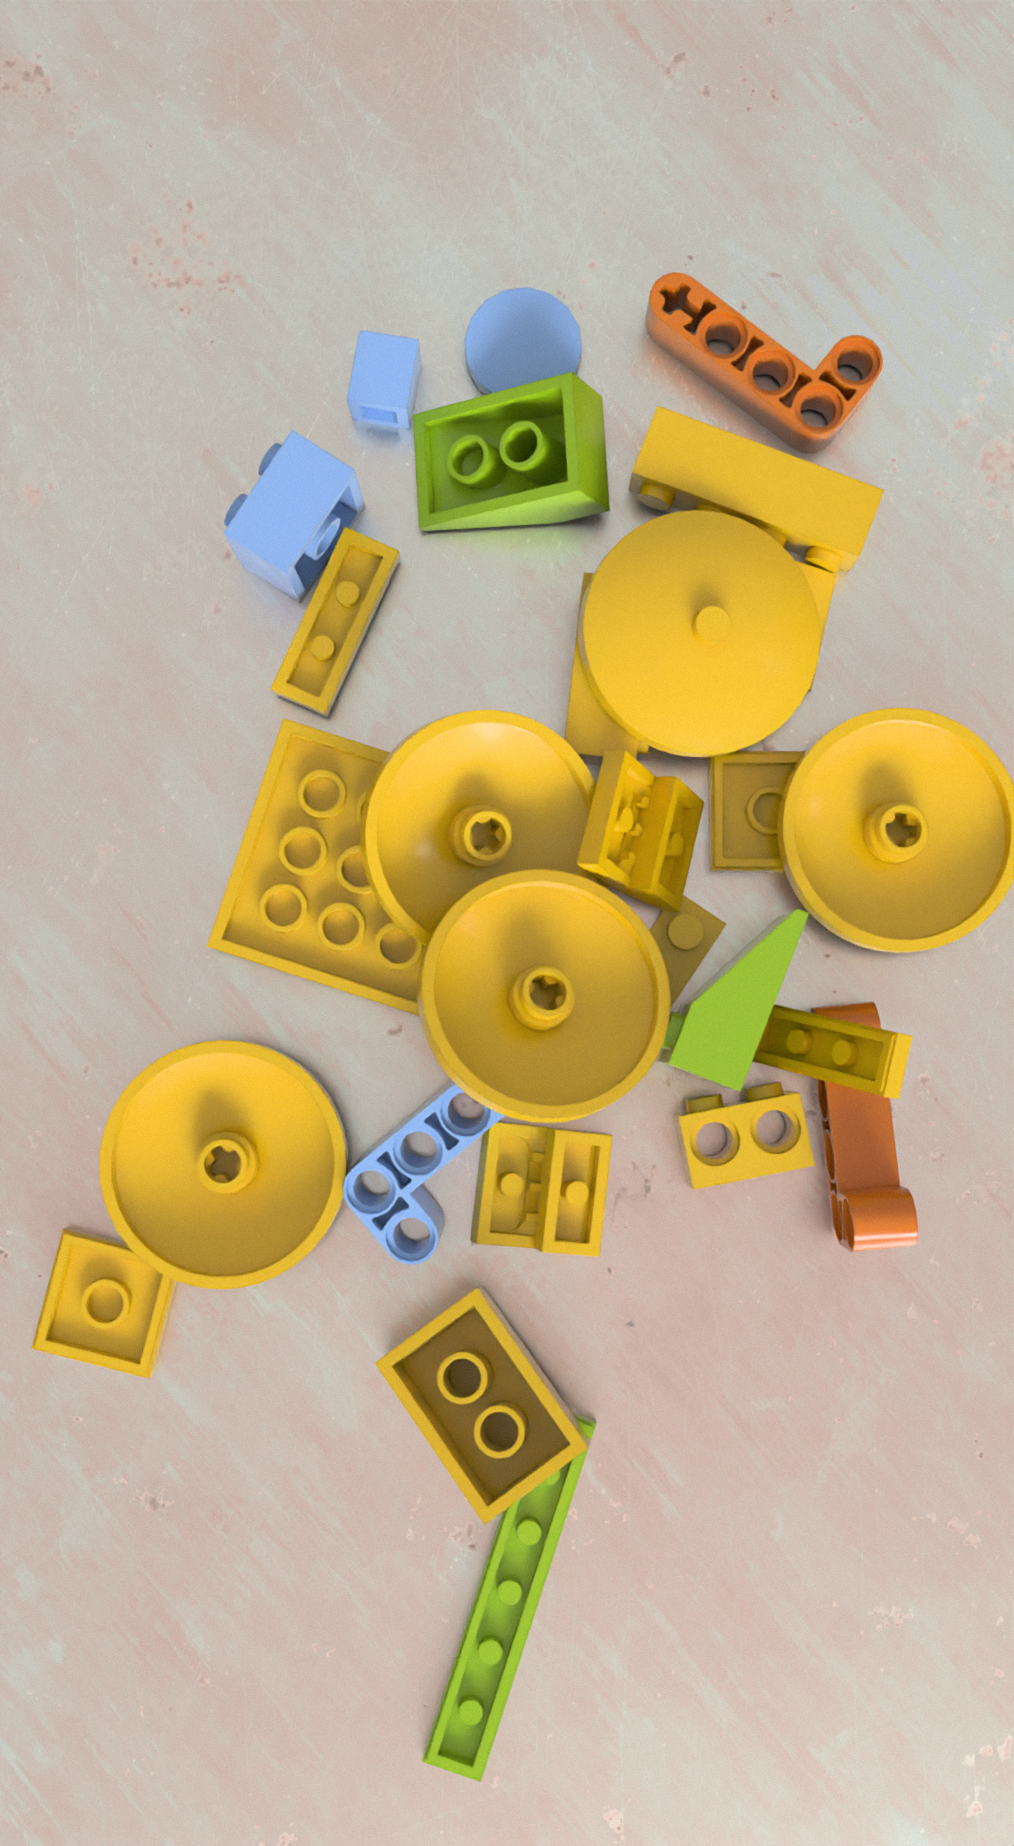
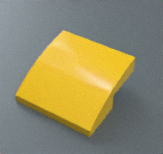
[577,750,704,912]
[470,1121,613,1257]

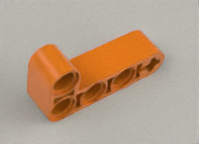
[645,272,883,454]
[810,1001,918,1252]

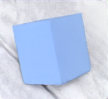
[347,331,422,430]

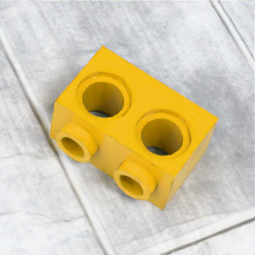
[673,1082,815,1190]

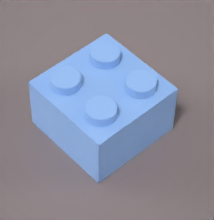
[223,430,365,604]

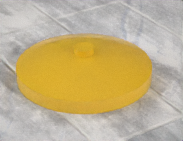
[578,510,820,757]
[777,708,1014,953]
[360,710,598,946]
[417,869,671,1123]
[99,1040,349,1289]

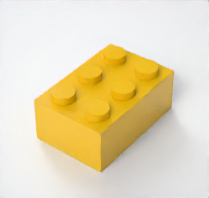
[375,1287,591,1525]

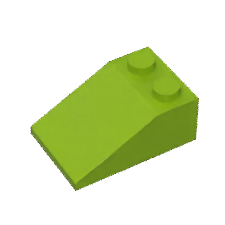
[413,372,610,531]
[659,908,809,1091]

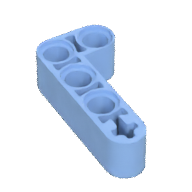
[343,1080,505,1265]

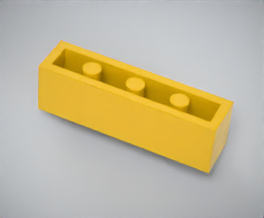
[628,406,884,573]

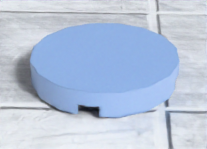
[464,287,582,395]

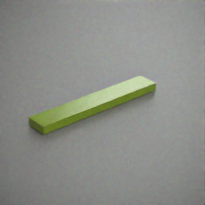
[422,1411,596,1782]

